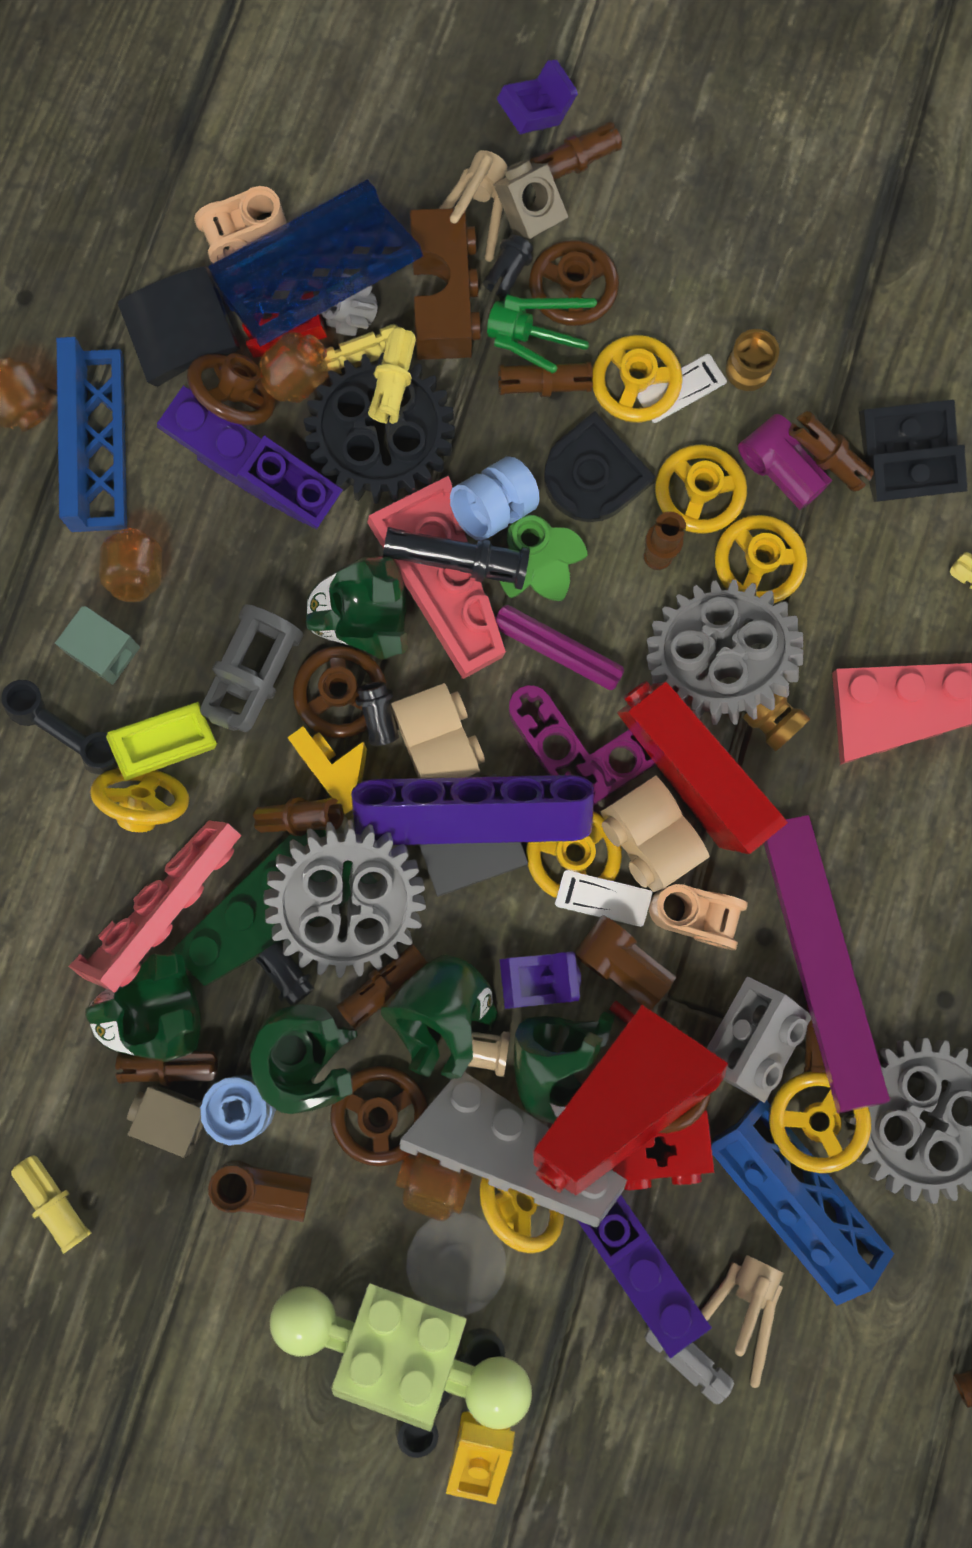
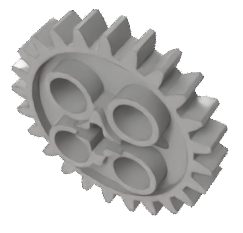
[647,580,803,725]
[264,821,426,978]
[844,1038,972,1204]

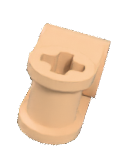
[194,186,288,265]
[649,884,748,950]

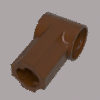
[574,915,676,1010]
[208,1161,312,1222]

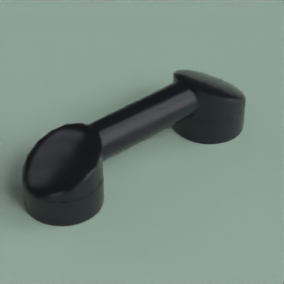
[1,680,118,774]
[395,1328,505,1458]

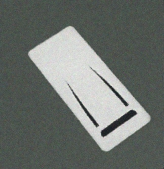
[637,354,727,423]
[555,870,653,927]

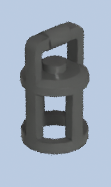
[200,604,304,732]

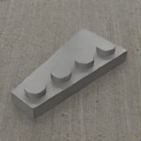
[400,1072,627,1228]

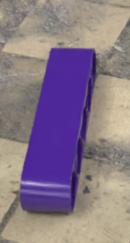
[351,775,594,845]

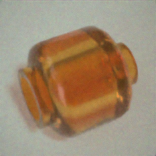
[260,331,329,403]
[0,357,50,432]
[99,528,162,602]
[395,1152,473,1222]

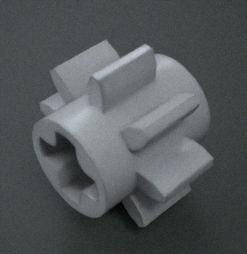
[320,274,377,336]

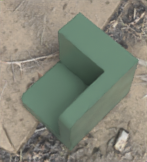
[55,606,140,685]

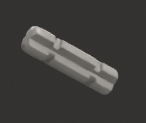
[644,1327,734,1404]

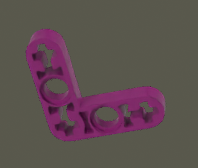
[509,686,656,806]

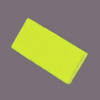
[106,702,217,781]

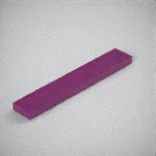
[764,815,890,1113]

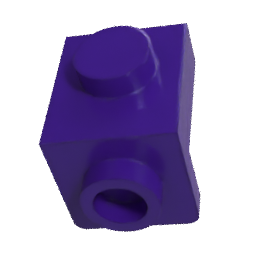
[497,59,578,134]
[500,952,581,1009]

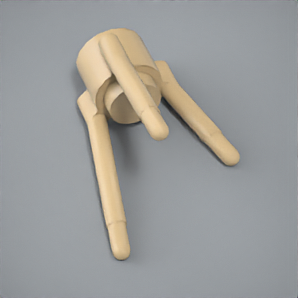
[439,151,507,262]
[701,1255,784,1388]

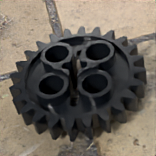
[304,353,455,504]

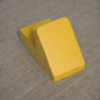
[287,726,367,820]
[446,1411,515,1504]

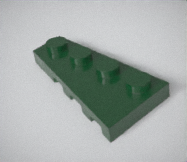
[171,830,378,986]

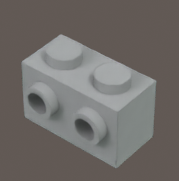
[707,977,811,1103]

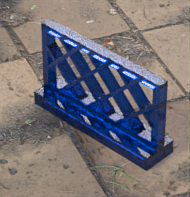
[208,179,423,347]

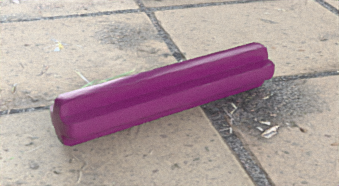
[495,605,624,690]

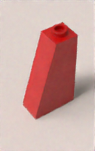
[617,681,788,854]
[533,1005,728,1196]

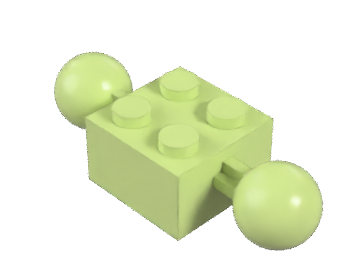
[270,1283,532,1432]

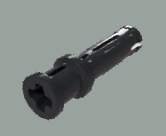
[383,527,530,590]

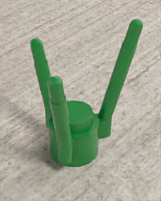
[487,295,597,373]

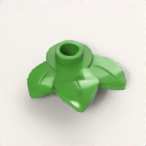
[500,515,588,601]

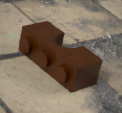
[410,208,480,360]

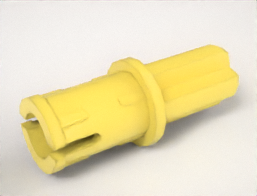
[368,327,416,424]
[11,1155,91,1254]

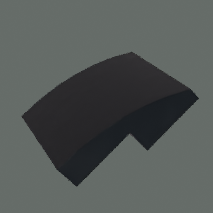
[117,266,241,387]
[859,399,968,502]

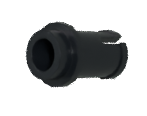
[483,234,533,298]
[355,681,399,746]
[255,941,315,1006]

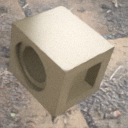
[493,159,568,239]
[127,1084,204,1158]

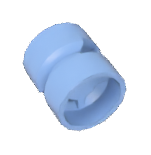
[450,456,539,541]
[201,1074,276,1145]

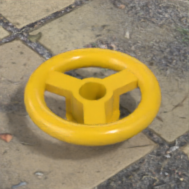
[591,335,683,422]
[655,445,747,533]
[715,515,807,603]
[90,768,189,832]
[526,811,622,898]
[769,1071,871,1173]
[480,1177,564,1253]

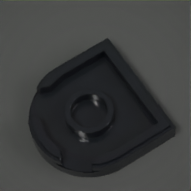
[544,411,656,522]

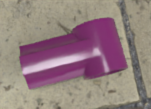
[738,414,832,510]

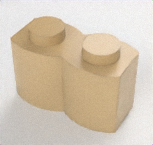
[391,683,485,778]
[601,776,710,892]

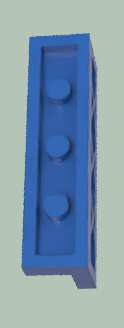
[57,337,127,532]
[711,1100,894,1305]

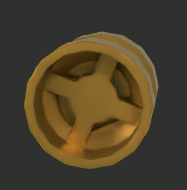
[726,329,780,391]
[742,694,810,752]

